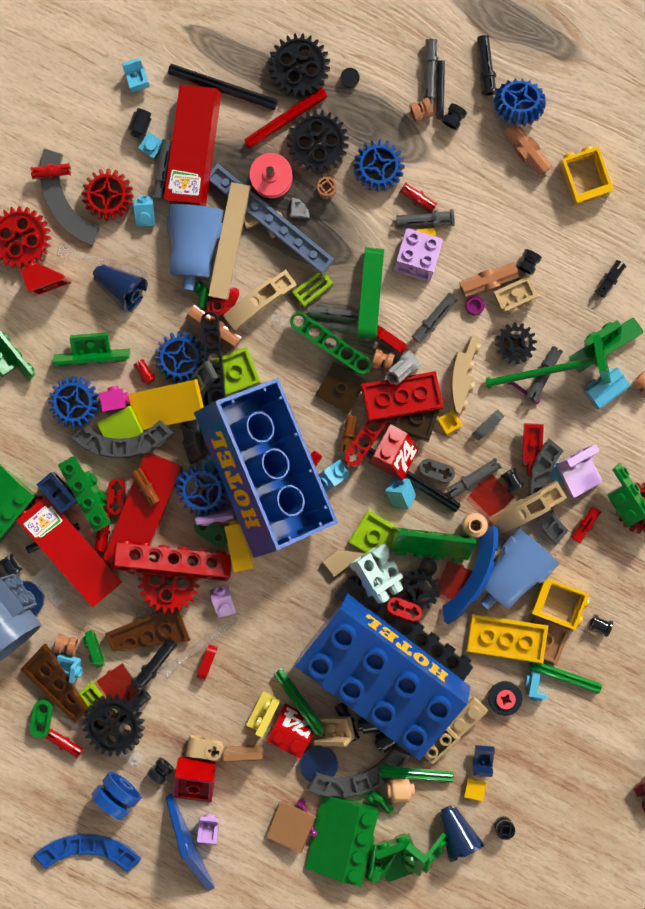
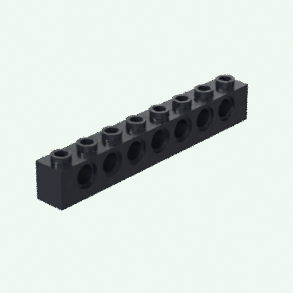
[335,576,473,681]

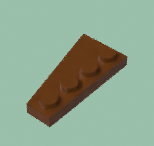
[105,608,191,651]
[20,643,88,723]

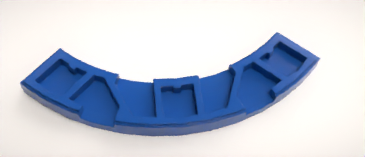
[442,525,499,624]
[33,834,141,872]

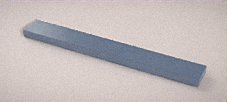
[209,163,335,275]

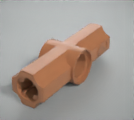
[503,123,552,177]
[459,262,519,298]
[185,305,242,351]

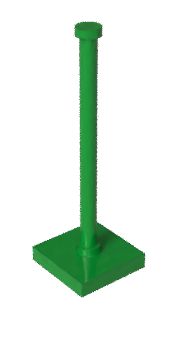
[486,334,611,389]

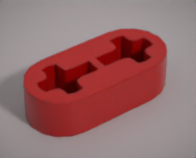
[377,325,408,354]
[107,478,127,515]
[385,597,422,623]
[196,644,218,681]

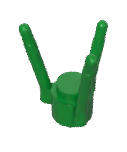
[365,835,397,883]

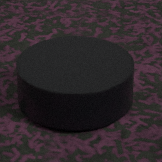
[340,68,360,88]

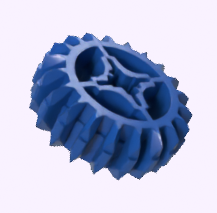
[493,78,546,127]
[353,139,405,192]
[154,332,204,383]
[48,376,100,428]
[176,463,227,515]

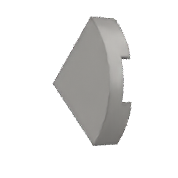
[290,197,310,219]

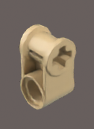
[186,735,224,761]

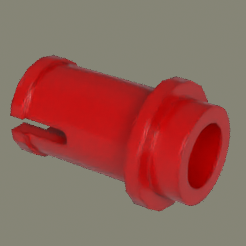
[133,359,155,385]

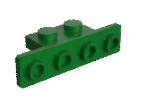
[569,318,643,373]
[0,331,35,381]
[52,332,131,367]
[58,456,111,532]
[607,463,645,527]

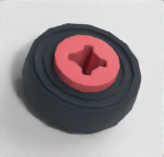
[488,681,523,716]

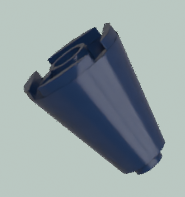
[93,264,148,312]
[439,805,485,862]

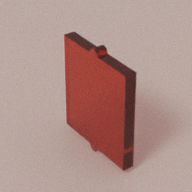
[469,474,514,516]
[437,561,472,599]
[96,663,141,701]

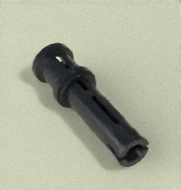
[477,35,497,96]
[131,638,177,691]

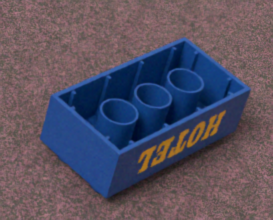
[194,378,338,558]
[295,593,471,760]

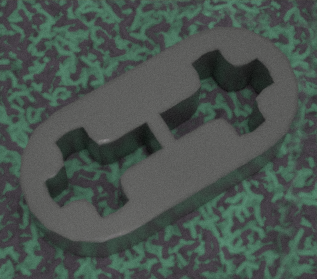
[472,409,504,441]
[419,459,455,482]

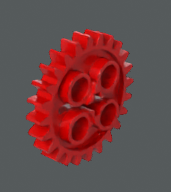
[0,206,52,269]
[138,557,200,614]

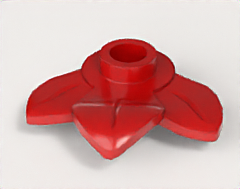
[206,287,239,316]

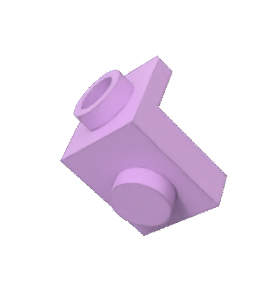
[210,585,236,618]
[197,814,219,845]

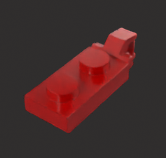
[522,423,544,477]

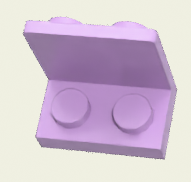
[393,228,443,282]
[555,444,602,498]
[194,486,234,526]

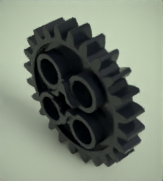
[268,33,330,97]
[287,110,349,174]
[82,694,145,757]

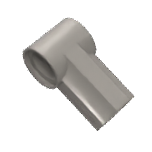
[386,350,422,385]

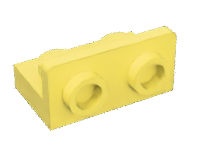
[247,691,280,737]

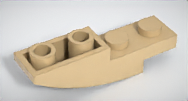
[223,270,297,332]
[451,336,481,414]
[489,480,567,534]
[424,696,488,764]

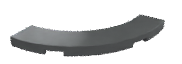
[40,148,99,246]
[180,361,218,464]
[70,420,174,458]
[529,438,569,544]
[307,747,410,797]

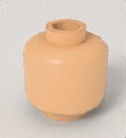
[461,513,488,538]
[386,778,415,803]

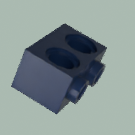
[36,472,78,514]

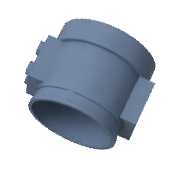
[0,574,42,661]

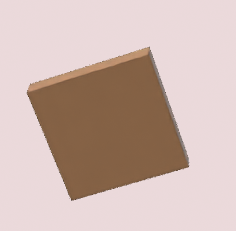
[531,615,571,665]
[223,745,264,762]
[266,801,316,853]

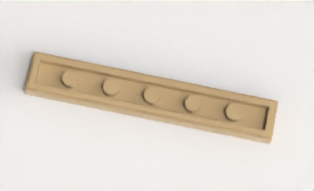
[208,182,251,300]

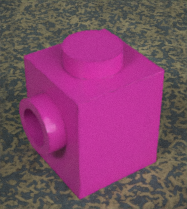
[99,386,130,412]

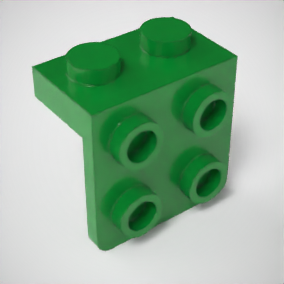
[376,833,414,882]
[401,833,447,877]

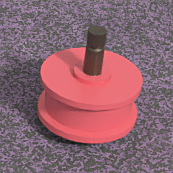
[250,153,293,199]

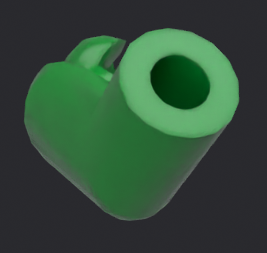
[194,281,209,309]
[366,791,394,814]

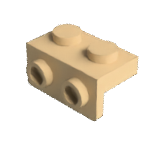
[493,276,540,314]
[313,716,355,748]

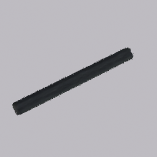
[168,64,278,110]
[361,445,461,512]

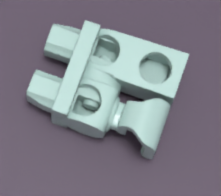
[349,544,403,604]

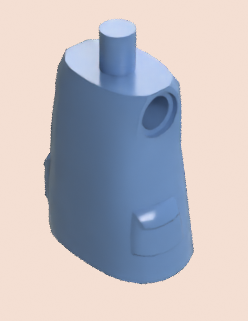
[167,204,224,291]
[480,527,560,610]

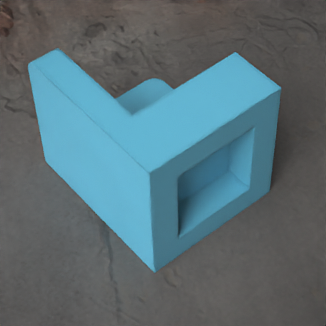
[385,478,416,509]

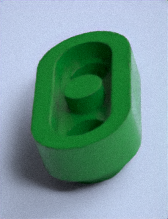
[194,522,227,547]
[83,630,105,668]
[30,699,53,738]

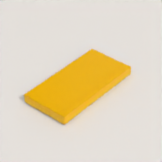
[128,379,204,430]
[467,614,548,664]

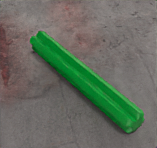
[528,662,602,694]
[274,669,325,736]
[379,766,454,783]

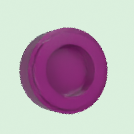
[465,296,485,316]

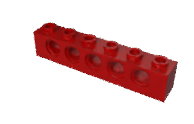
[112,541,231,582]

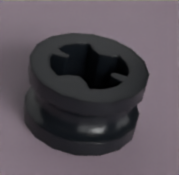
[420,558,437,575]

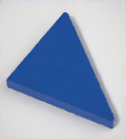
[166,794,215,890]

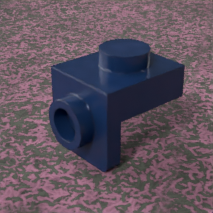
[473,745,495,777]

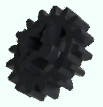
[495,322,537,364]
[399,568,441,611]

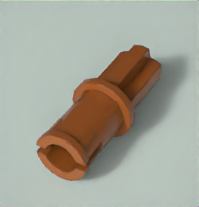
[338,415,357,453]
[131,468,160,506]

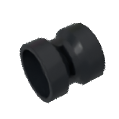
[441,103,467,130]
[516,249,542,275]
[147,757,174,784]
[494,816,515,840]

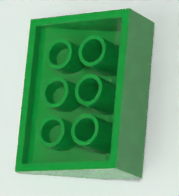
[0,464,39,543]
[390,527,477,563]
[305,796,379,887]

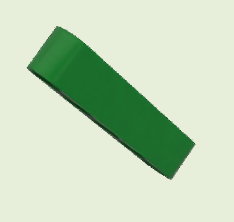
[357,247,384,340]
[290,311,371,374]

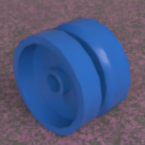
[91,771,142,821]

